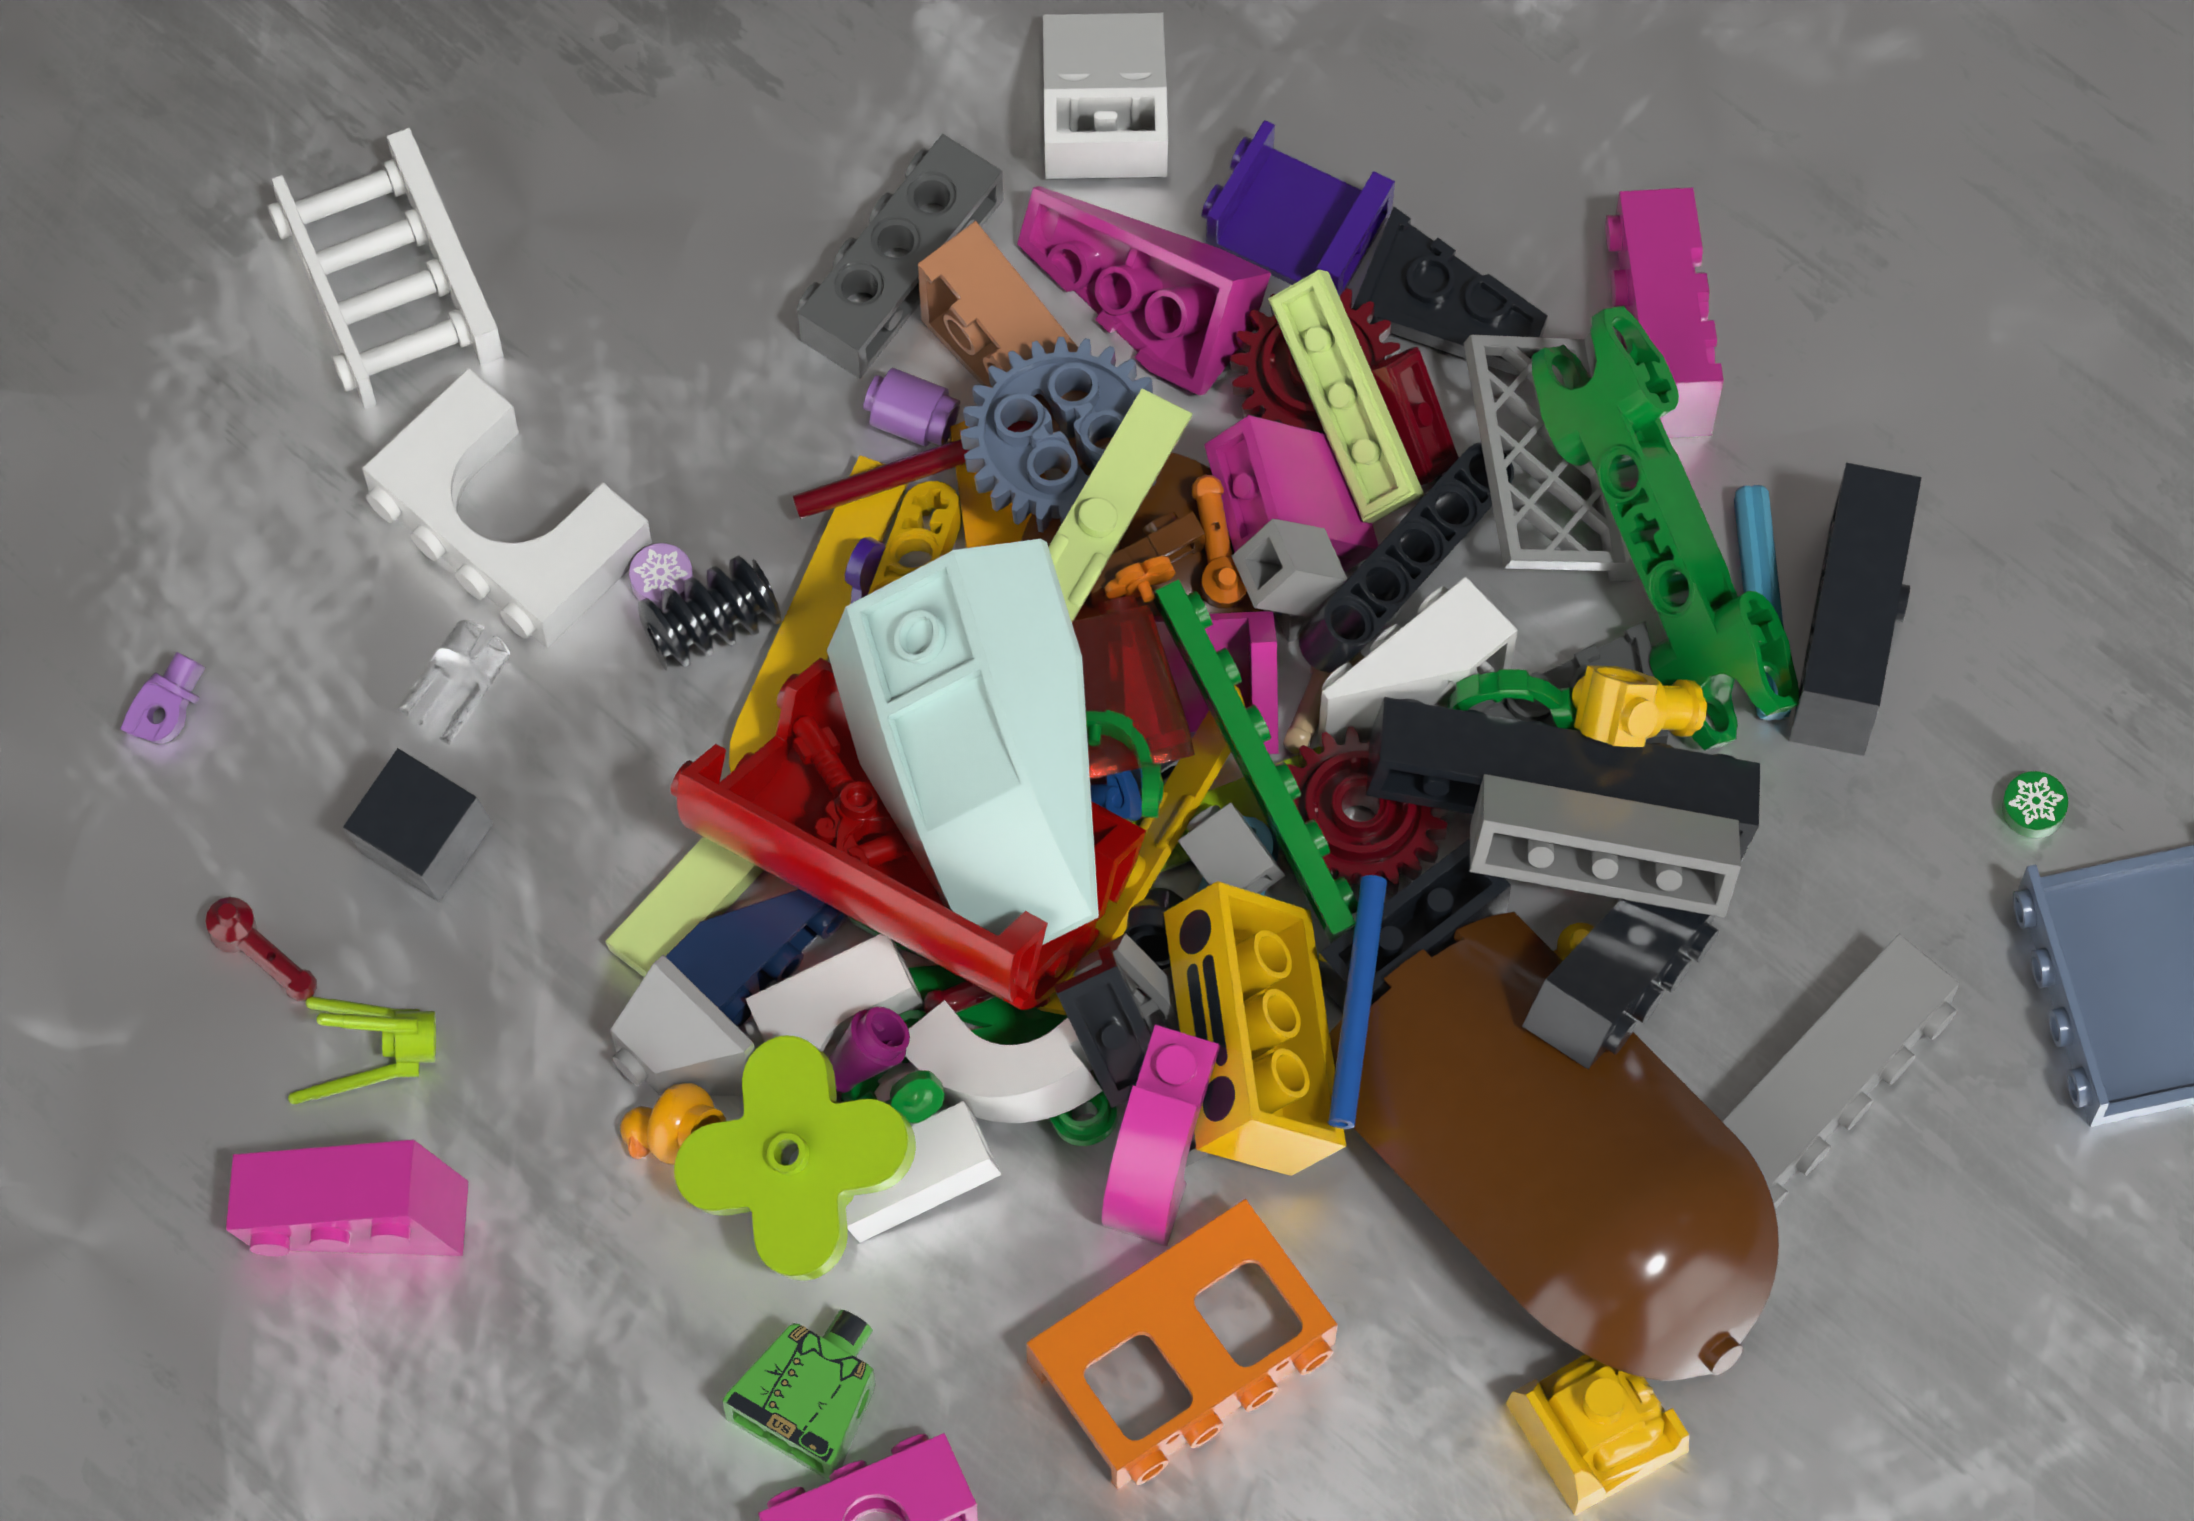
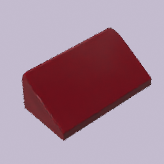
[1370,346,1459,485]

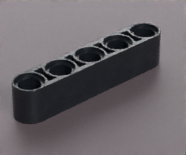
[1299,443,1514,673]

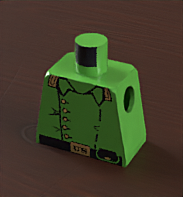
[722,1310,875,1481]

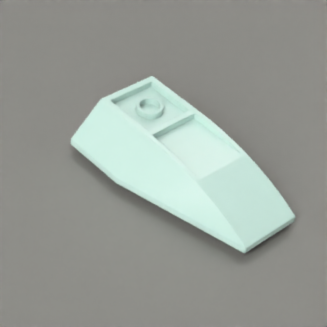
[827,539,1099,945]

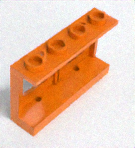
[1026,1199,1338,1489]

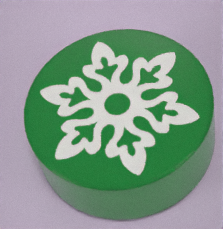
[2002,771,2068,839]

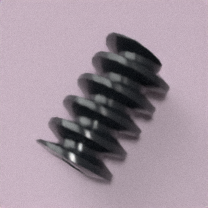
[638,555,782,671]

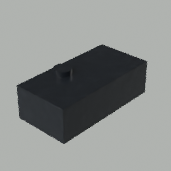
[1789,462,1922,756]

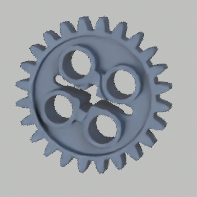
[961,337,1156,532]

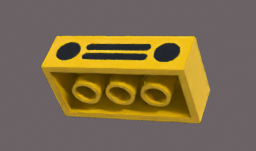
[1164,881,1346,1176]

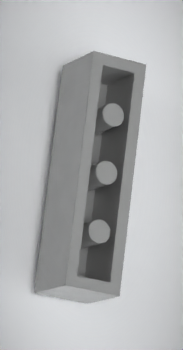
[1470,774,1741,918]

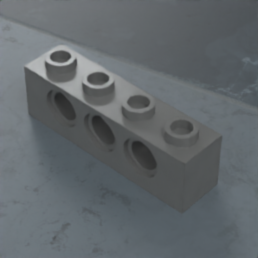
[796,134,1004,379]

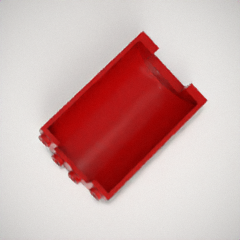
[670,657,1146,1010]

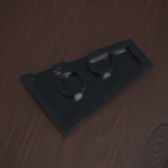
[1352,207,1548,376]

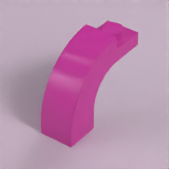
[1102,1025,1220,1246]

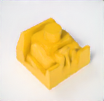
[1506,1354,1689,1516]

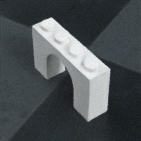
[362,368,652,649]
[745,934,1002,1243]

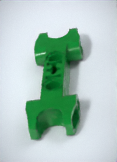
[1532,306,1799,751]

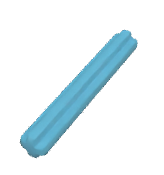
[1734,485,1791,721]

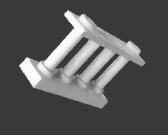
[268,127,504,409]

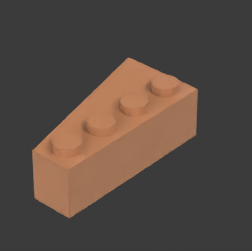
[918,221,1112,475]

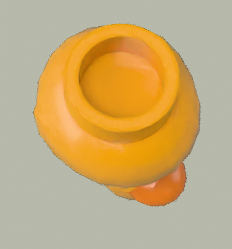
[620,1083,726,1165]

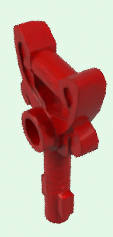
[792,715,919,867]

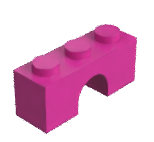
[758,1433,978,1521]

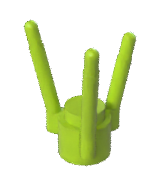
[288,996,436,1104]

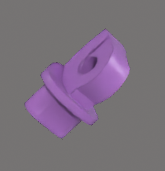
[120,652,206,744]

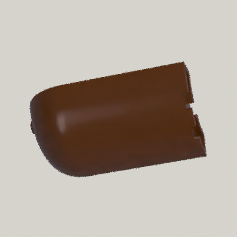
[1329,912,1779,1381]

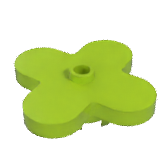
[674,1035,916,1281]

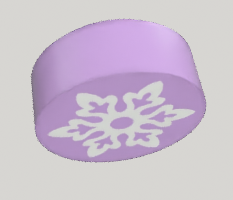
[629,543,693,609]

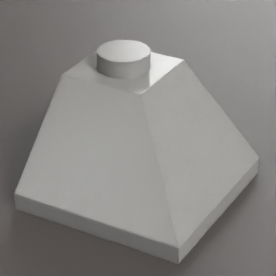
[610,955,755,1096]

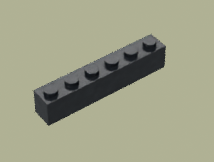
[1366,697,1760,861]

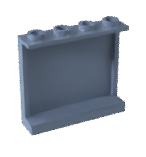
[2013,845,2194,1127]

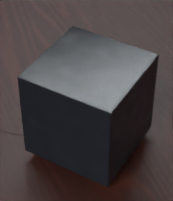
[343,748,494,902]

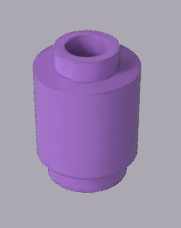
[863,368,961,447]

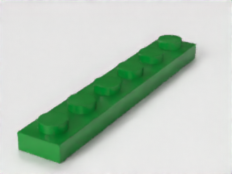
[1154,579,1358,944]

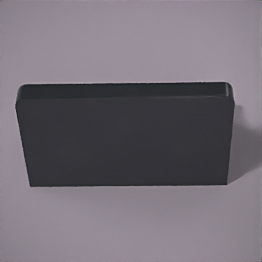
[1054,945,1152,1108]

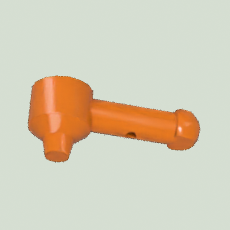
[1192,475,1247,608]

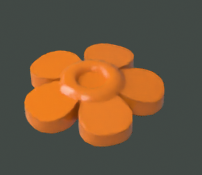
[1104,556,1176,602]

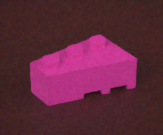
[226,1140,469,1257]

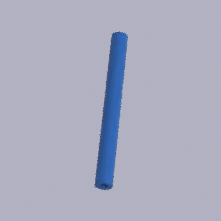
[1328,875,1387,1129]

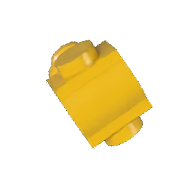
[1572,665,1707,747]

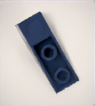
[665,889,847,1027]

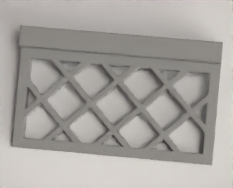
[1464,330,1638,581]

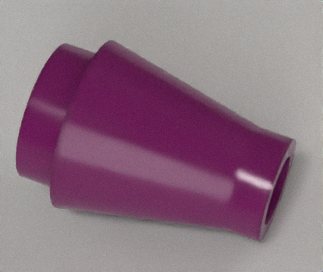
[828,1007,910,1093]

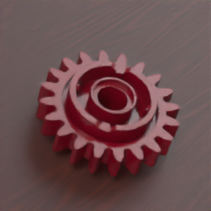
[1230,288,1401,434]
[1278,726,1448,896]

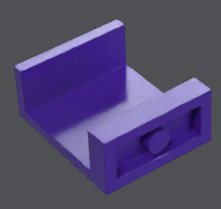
[1201,120,1395,296]

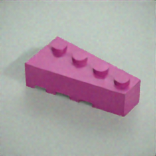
[1605,187,1724,438]

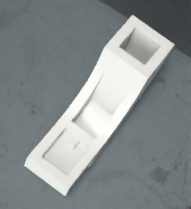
[905,1000,1103,1123]

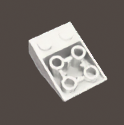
[1043,13,1168,179]
[1317,577,1518,746]

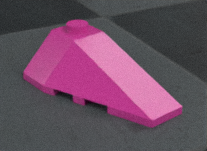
[1017,186,1271,396]

